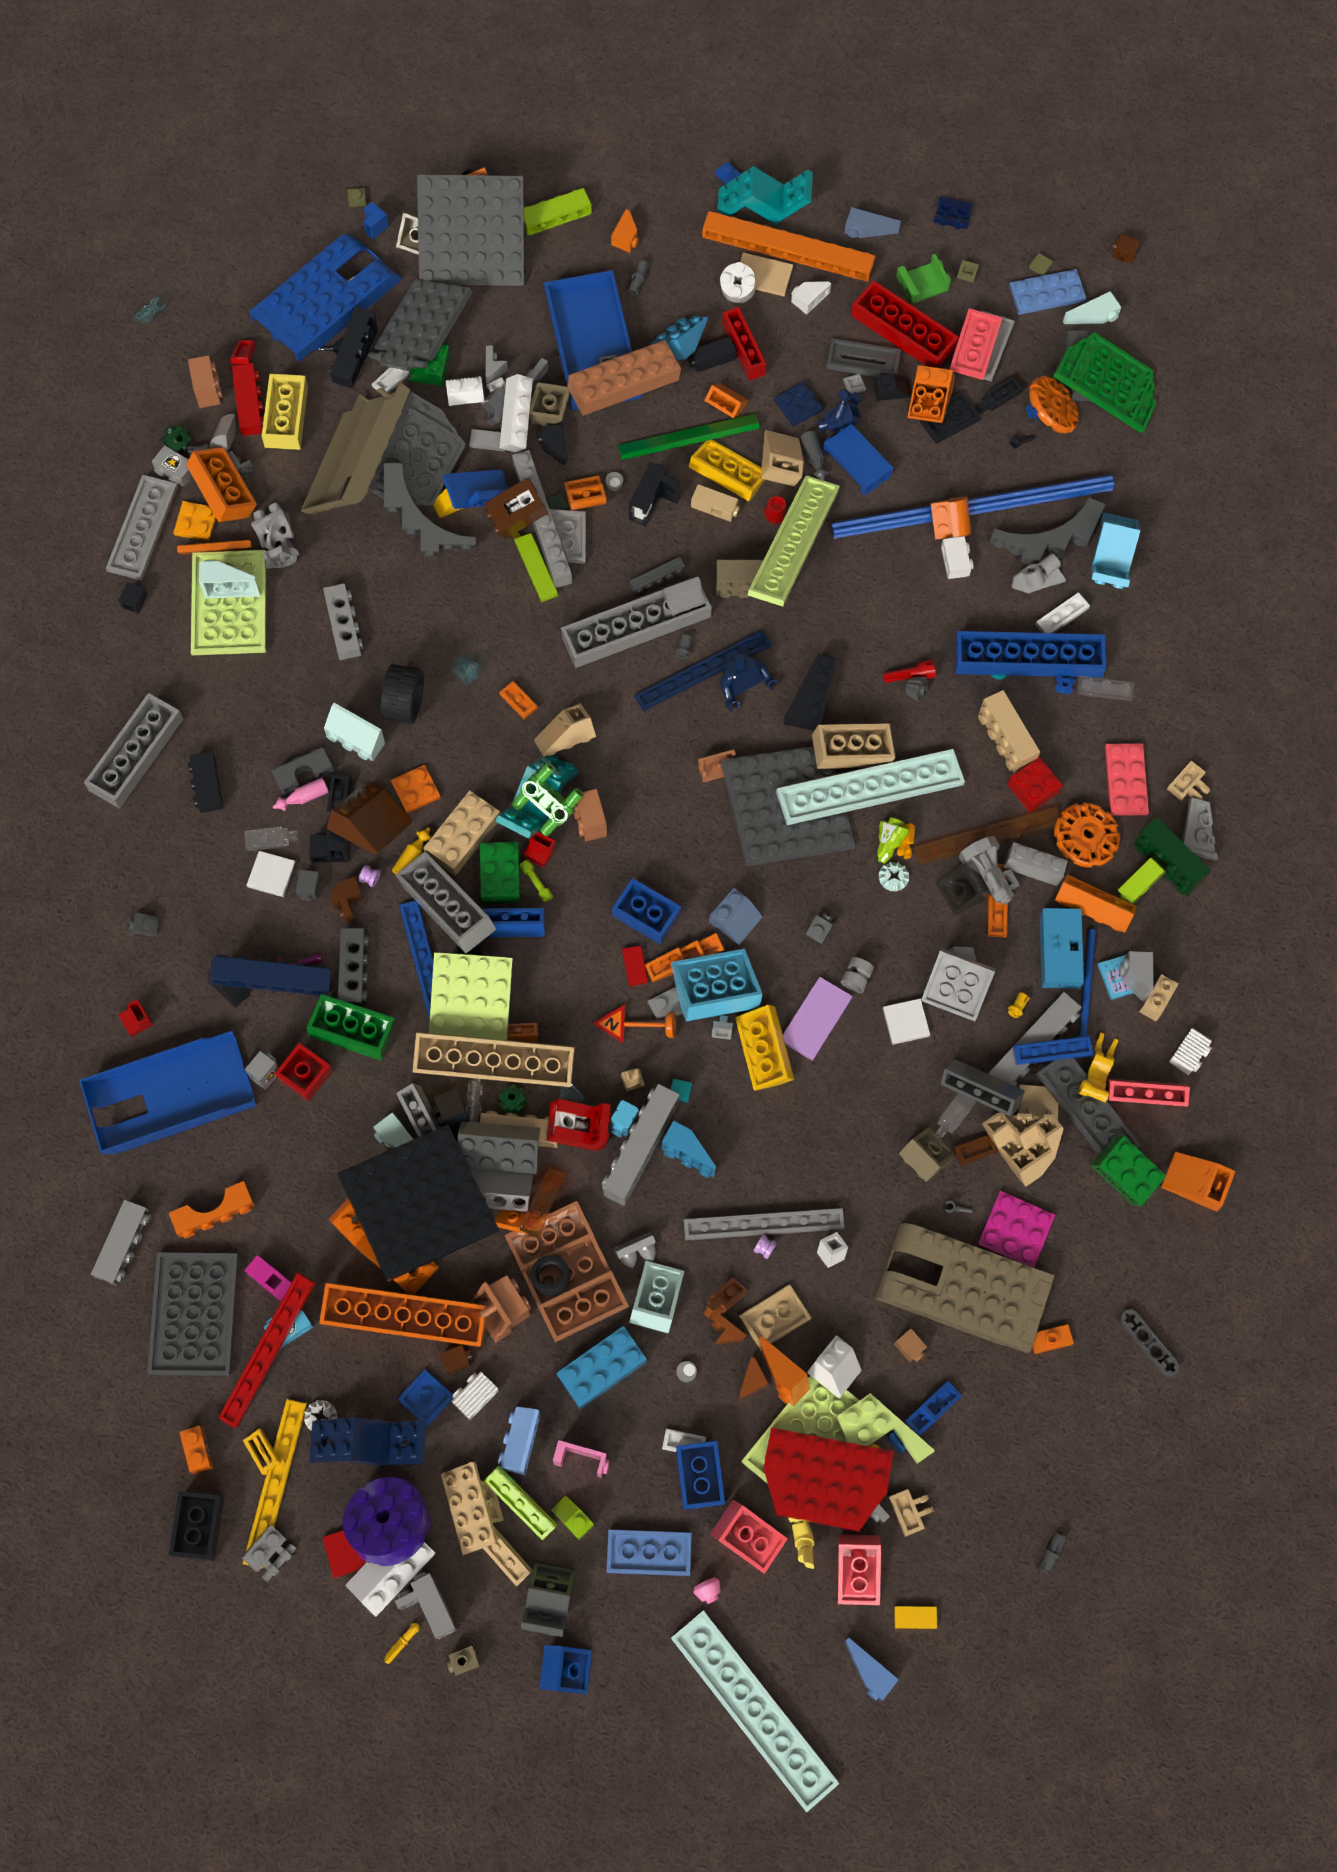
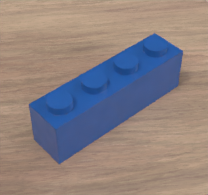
[482,908,545,937]

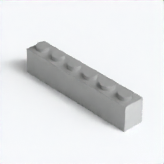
[988,992,1082,1086]

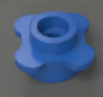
[1055,675,1074,695]

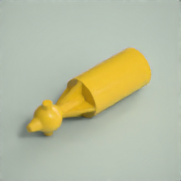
[392,827,431,874]

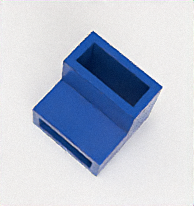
[364,202,389,240]

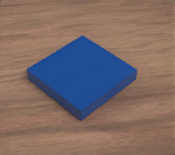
[397,1369,453,1427]

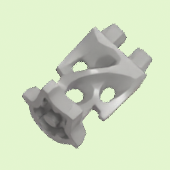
[251,503,299,569]

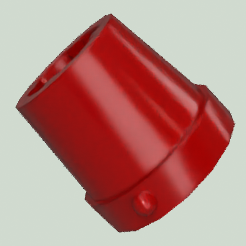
[763,496,788,524]

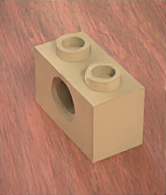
[1139,974,1178,1021]

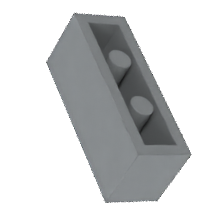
[1003,842,1068,886]

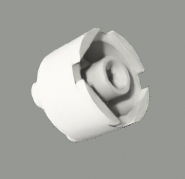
[720,262,756,303]

